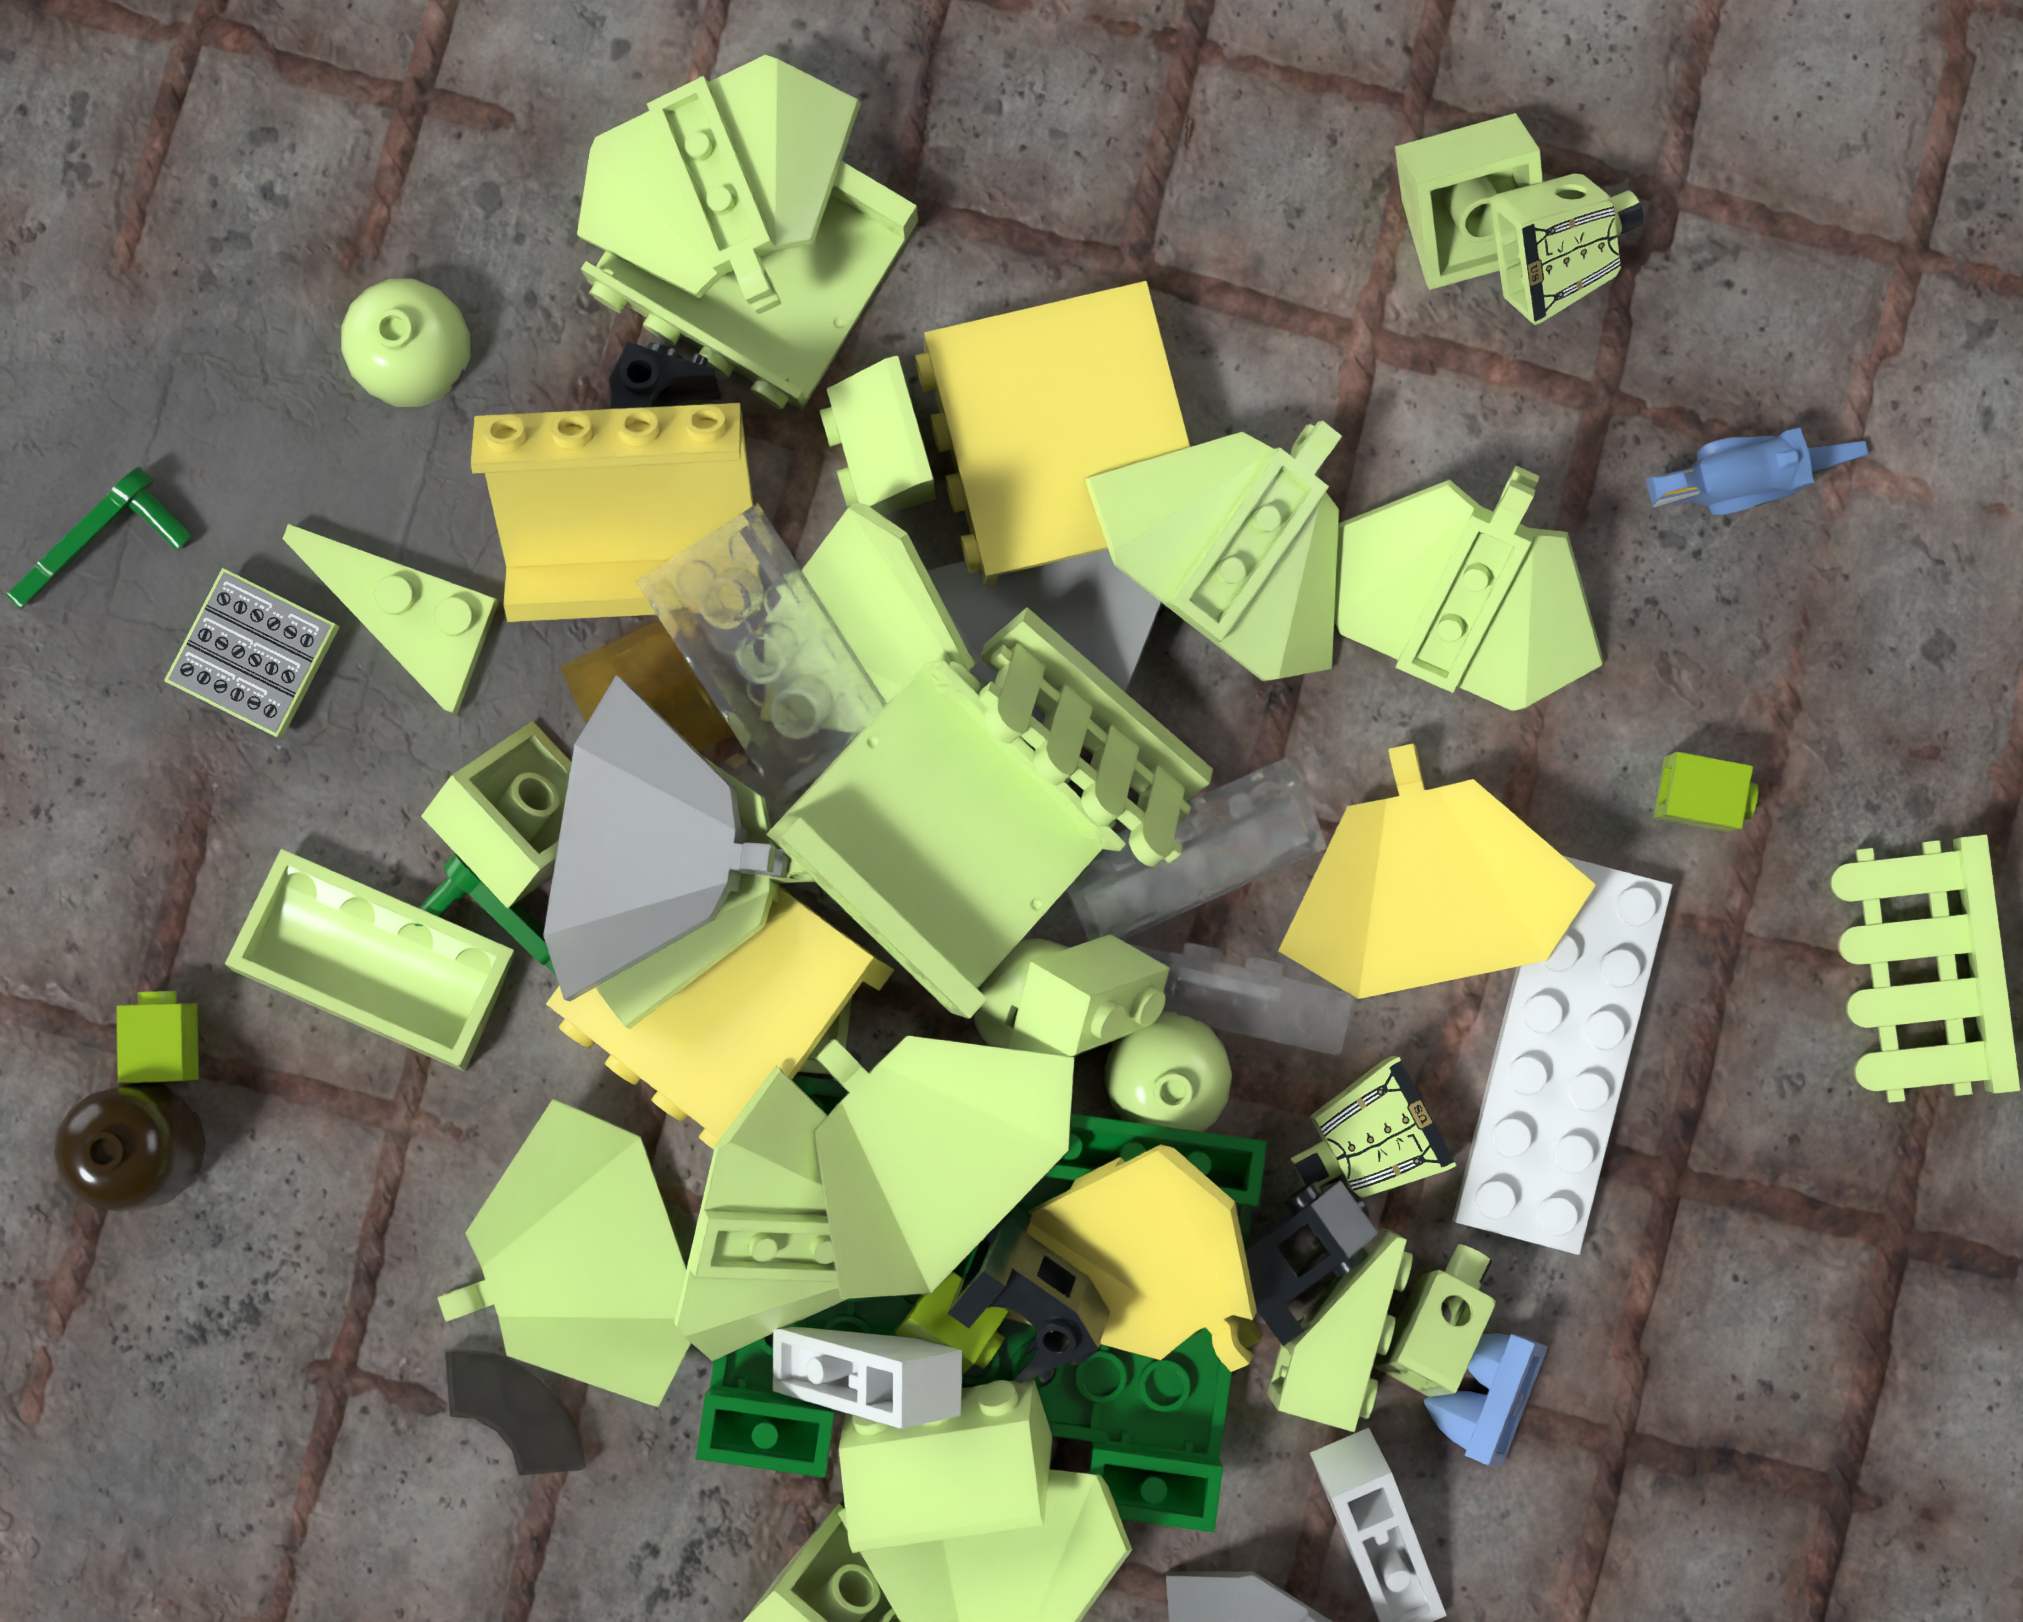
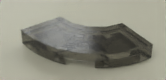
[445,1349,586,1476]

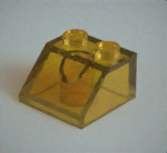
[560,612,736,752]

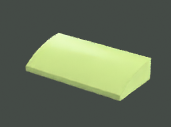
[225,849,515,1072]

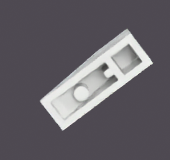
[773,1326,962,1429]
[1310,1428,1447,1622]

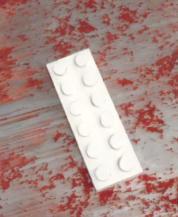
[1452,856,1672,1255]

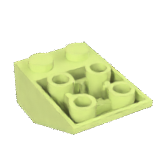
[1267,1228,1413,1432]

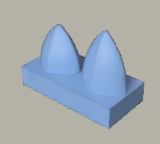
[1424,1333,1548,1466]

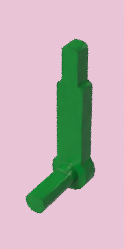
[6,466,193,609]
[415,853,556,976]

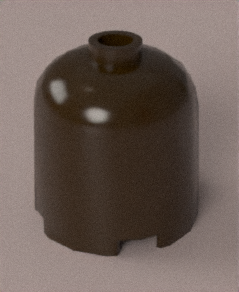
[54,1082,206,1212]

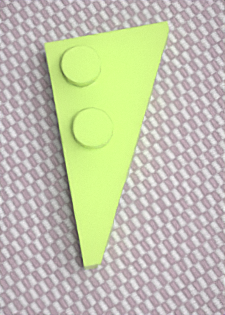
[283,524,499,715]

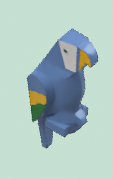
[1646,427,1868,515]

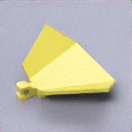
[1278,744,1596,999]
[1004,1145,1264,1372]

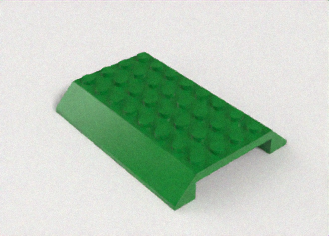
[695,1075,1267,1533]

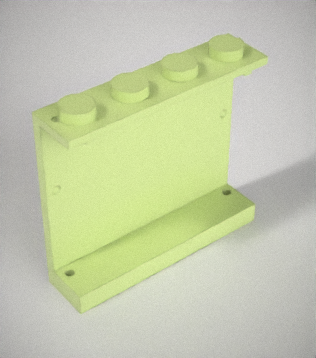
[581,76,918,411]
[766,661,1126,1019]

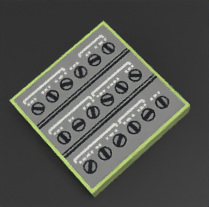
[164,568,340,739]

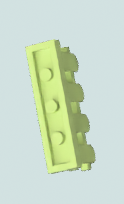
[978,607,1213,867]
[1830,835,2020,1103]

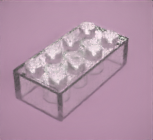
[635,503,887,801]

